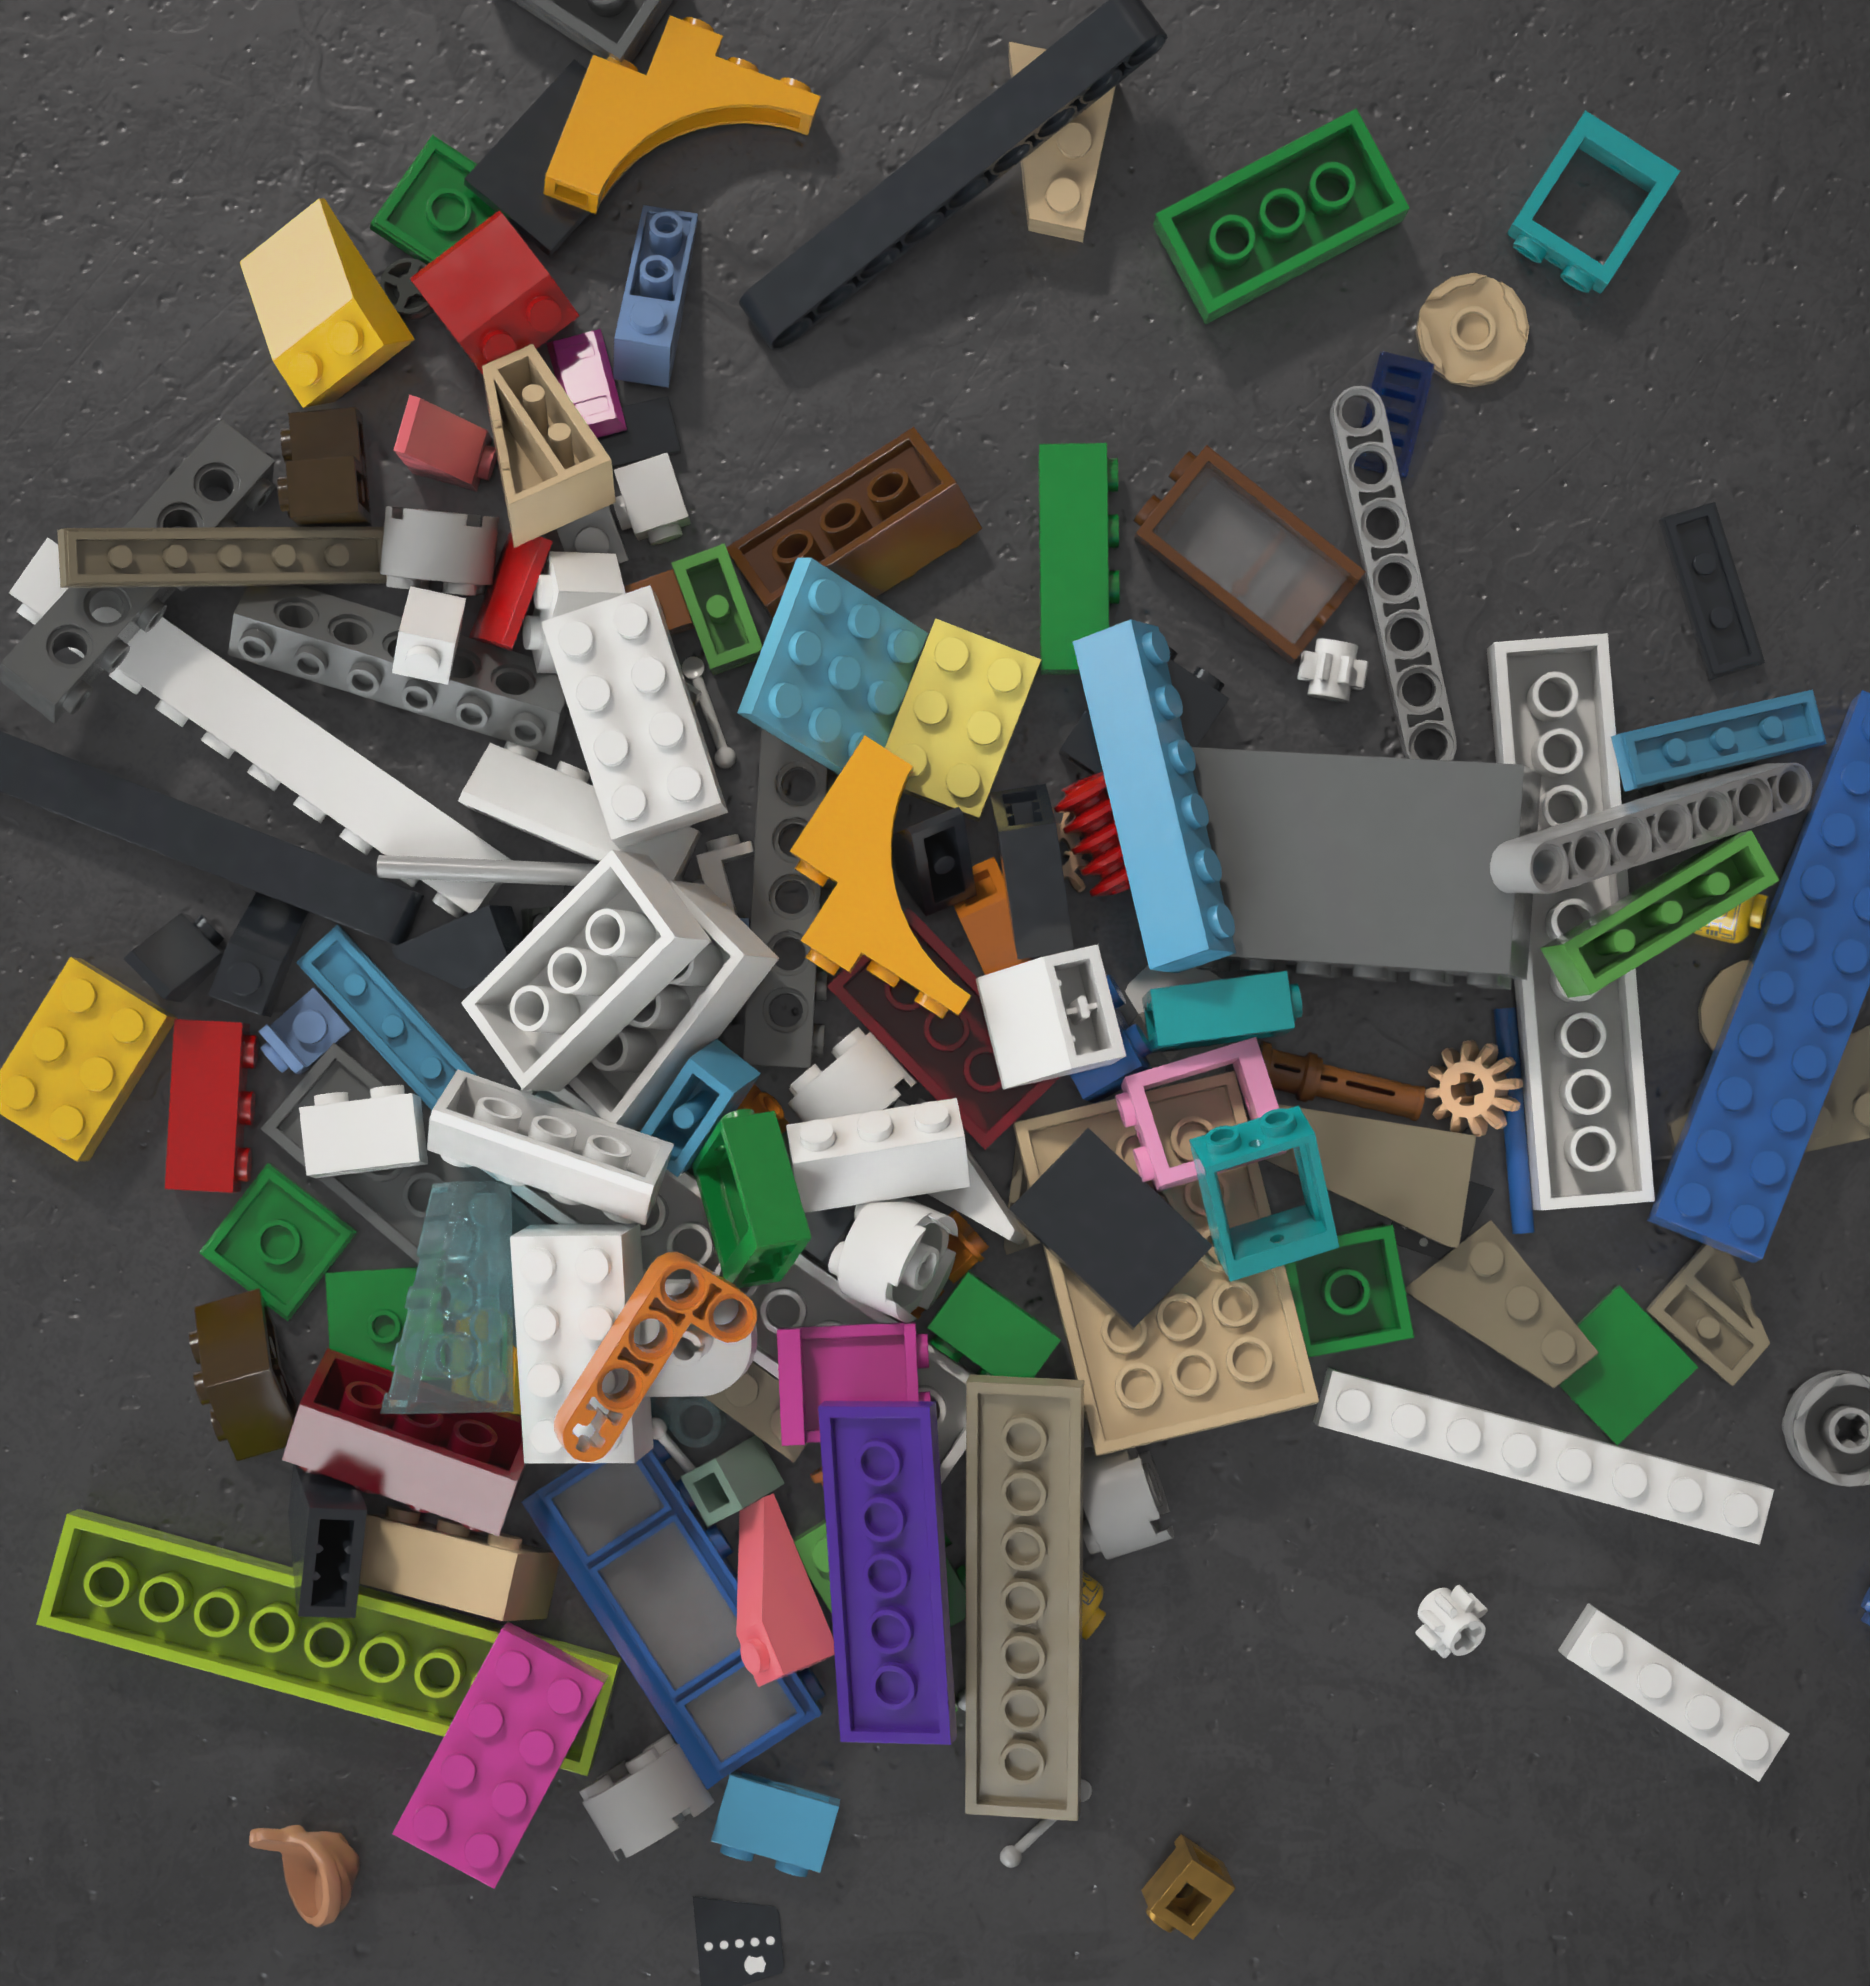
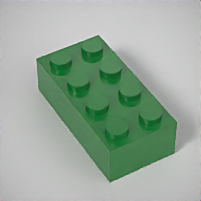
[1153,108,1410,325]

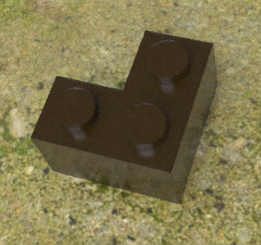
[277,407,372,527]
[189,1288,298,1461]

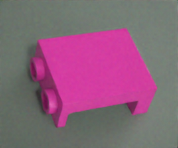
[777,1322,931,1446]

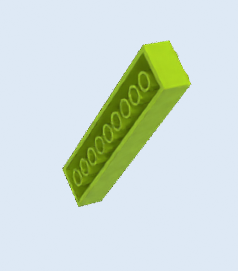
[36,1509,622,1776]

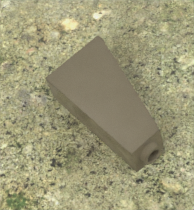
[1264,1104,1476,1248]

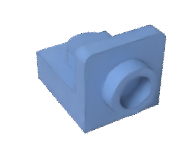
[259,987,353,1074]

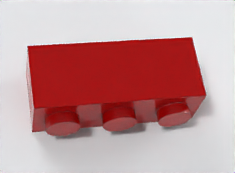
[165,1019,259,1193]

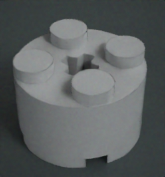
[380,506,499,596]
[1782,1370,1870,1487]
[1083,1445,1174,1560]
[579,1733,715,1861]

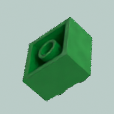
[1285,1224,1414,1358]
[927,1270,1061,1378]

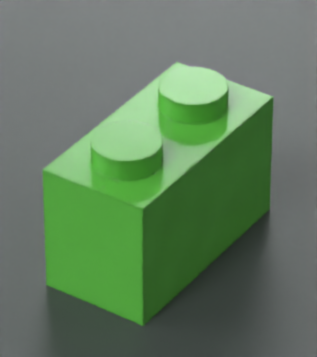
[671,543,763,676]

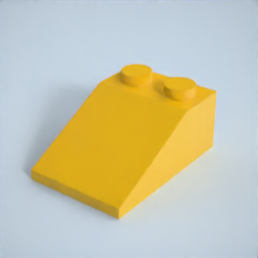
[240,198,415,408]

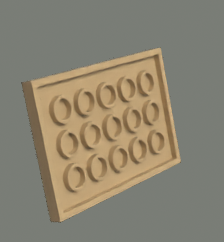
[1013,1071,1319,1457]

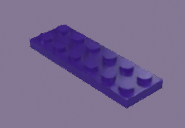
[818,1401,957,1745]

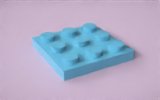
[737,558,928,775]

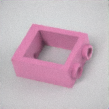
[1115,1037,1288,1193]

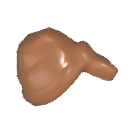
[249,1825,360,1927]

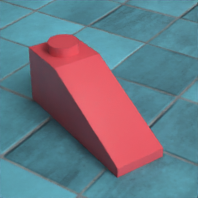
[394,395,497,492]
[736,1493,835,1687]

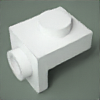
[693,834,755,916]

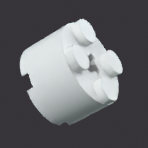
[788,1027,918,1122]
[828,1197,958,1323]

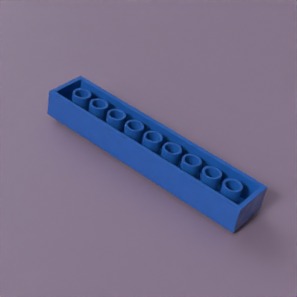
[1647,690,1870,1263]

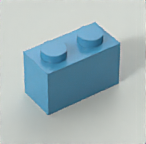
[640,1039,761,1178]
[711,1769,841,1877]

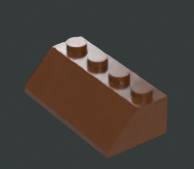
[726,427,982,621]

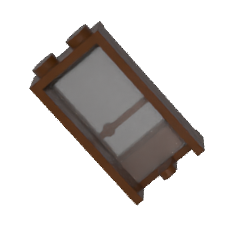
[1133,445,1366,665]

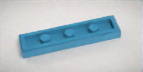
[1611,689,1827,792]
[296,924,478,1110]

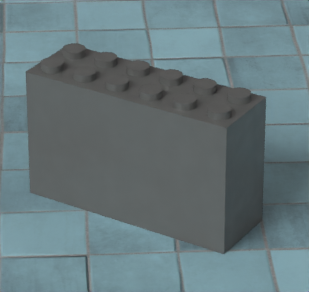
[1191,747,1542,990]

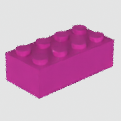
[392,1622,609,1889]

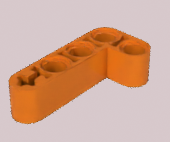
[554,1252,757,1462]

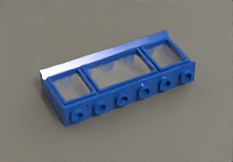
[521,1439,826,1790]

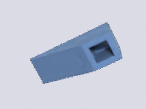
[613,205,698,388]

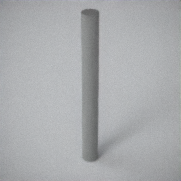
[377,855,597,886]

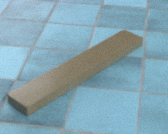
[57,527,387,588]

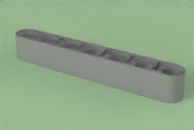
[1330,386,1457,761]
[1490,763,1812,894]

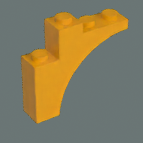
[543,15,821,214]
[790,736,971,1019]

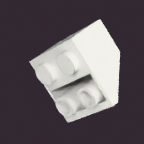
[975,944,1126,1090]

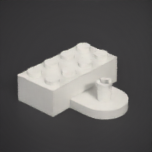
[510,1223,757,1463]

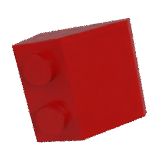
[409,210,580,375]

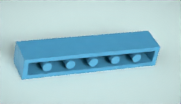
[1073,619,1236,973]

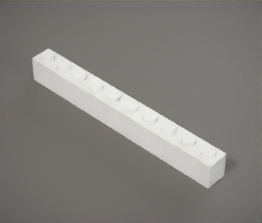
[9,538,513,919]

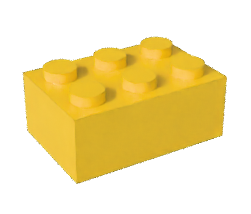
[0,957,177,1162]

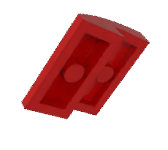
[469,532,553,651]

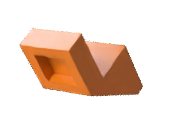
[954,857,1031,975]

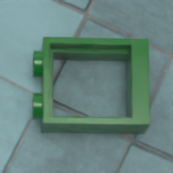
[692,1109,812,1288]

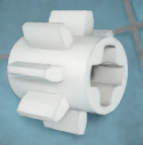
[1297,639,1369,702]
[1415,1585,1488,1658]

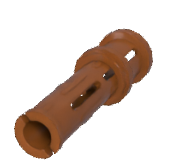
[1259,1041,1426,1121]

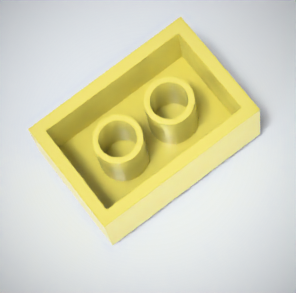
[885,618,1041,822]

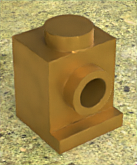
[1141,1834,1236,1940]

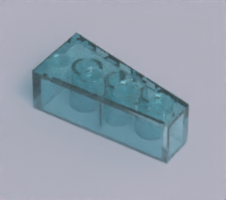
[380,1181,513,1414]

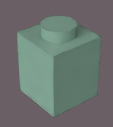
[681,1435,785,1527]

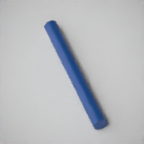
[1493,1008,1535,1234]

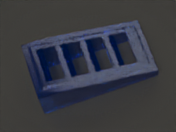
[1354,351,1435,479]

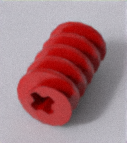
[1054,772,1130,897]

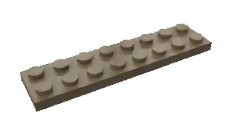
[965,1374,1084,1821]

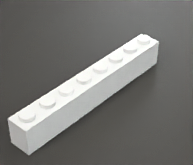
[1313,1367,1774,1545]

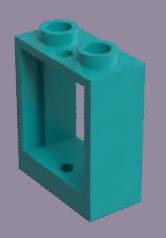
[1506,110,1680,294]
[1142,971,1303,1054]
[1189,1105,1339,1282]

